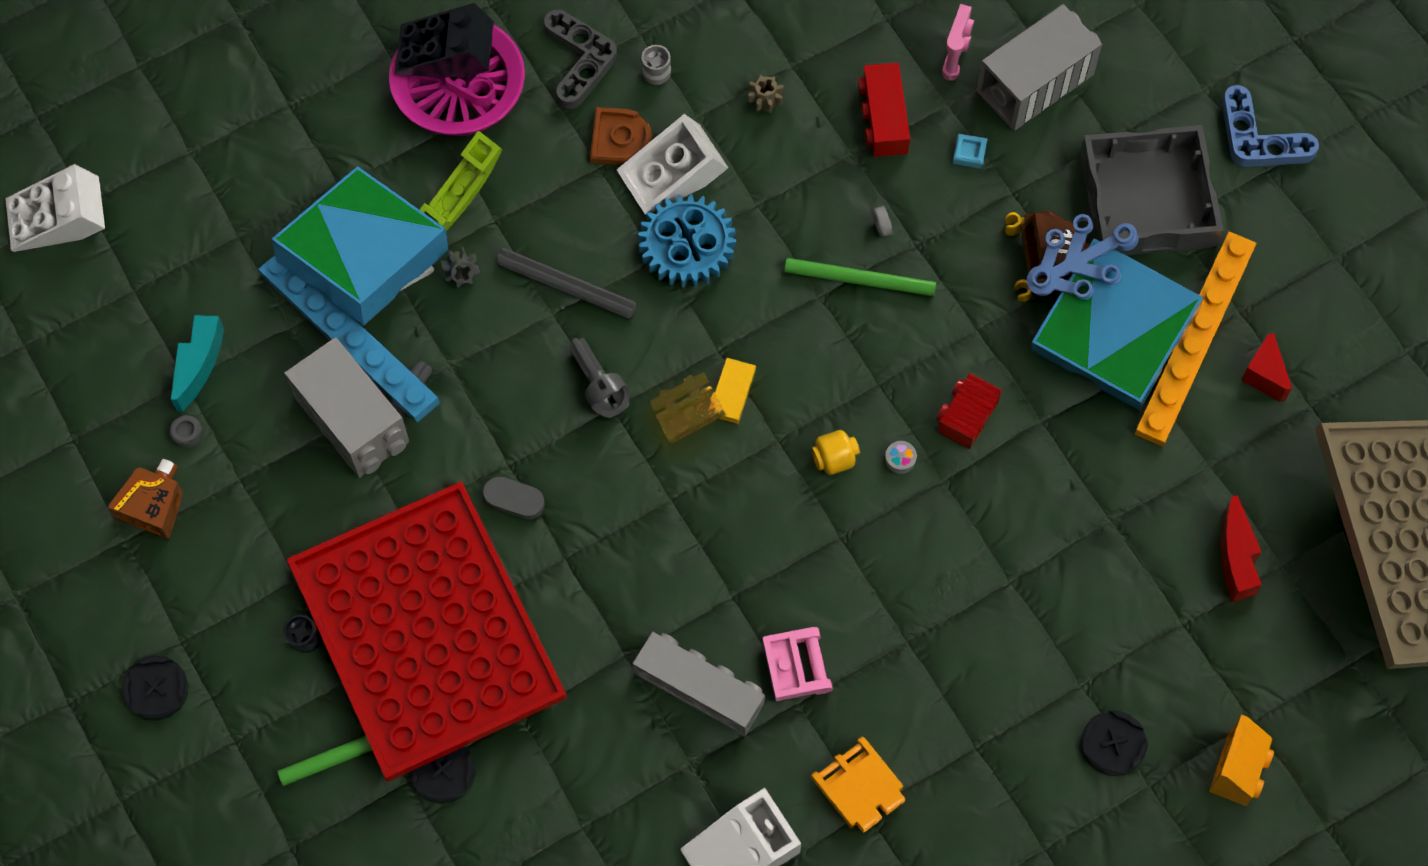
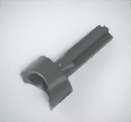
[569,338,629,418]

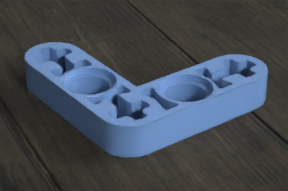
[1222,85,1319,167]

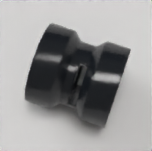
[283,615,322,653]

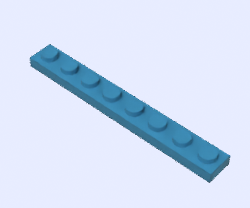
[258,256,440,423]

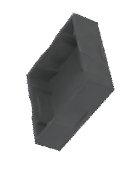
[1079,125,1224,255]

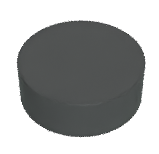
[170,415,203,448]

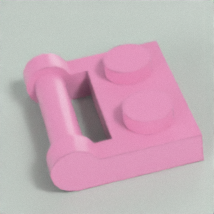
[942,4,974,81]
[762,627,833,701]

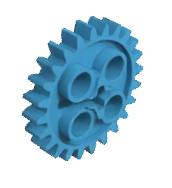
[638,194,736,287]

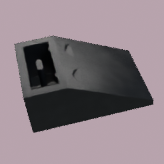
[395,3,494,78]

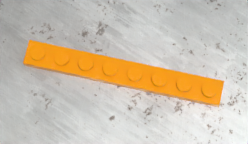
[1134,231,1257,447]

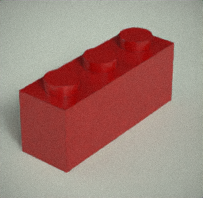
[858,62,910,157]

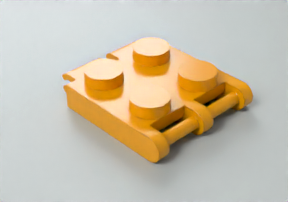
[810,736,906,833]

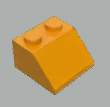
[1209,715,1274,806]

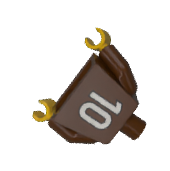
[1005,210,1091,302]

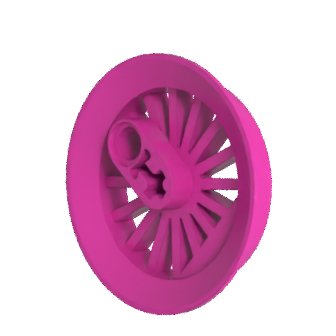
[389,25,525,136]

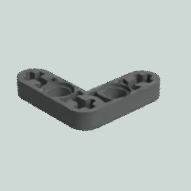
[544,9,617,109]

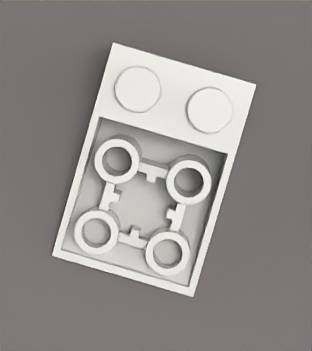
[5,164,105,252]
[680,788,801,866]

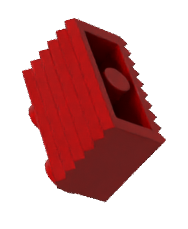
[936,373,1003,449]

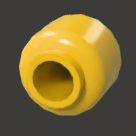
[811,430,860,475]

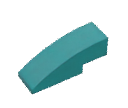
[171,315,224,412]

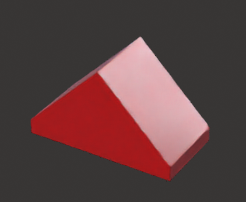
[1242,333,1292,402]

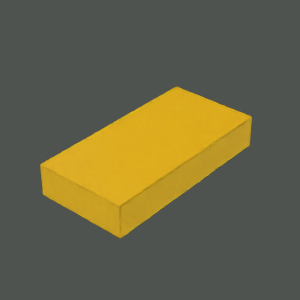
[709,358,756,424]

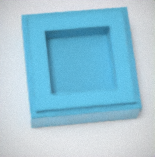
[953,133,987,169]

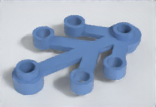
[1027,214,1139,300]

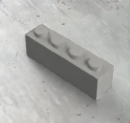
[633,632,765,737]

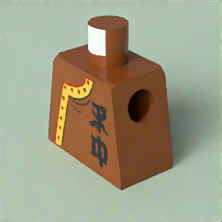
[108,459,183,539]

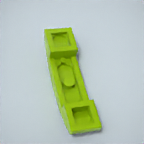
[419,131,502,231]

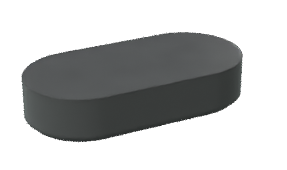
[483,477,545,520]

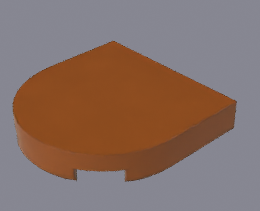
[590,107,652,165]

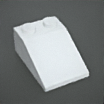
[617,114,728,214]

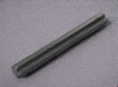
[496,248,636,318]

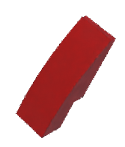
[1220,495,1262,602]

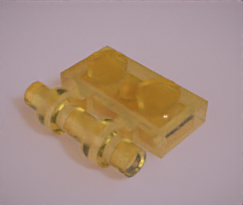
[650,371,726,444]

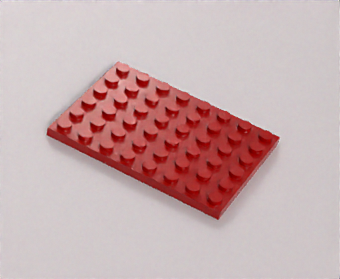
[287,481,567,782]

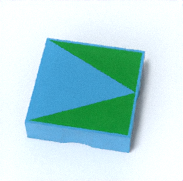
[272,166,448,325]
[1032,238,1203,410]

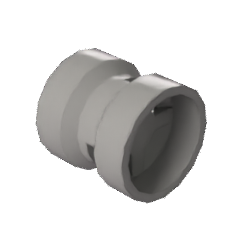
[641,45,671,85]

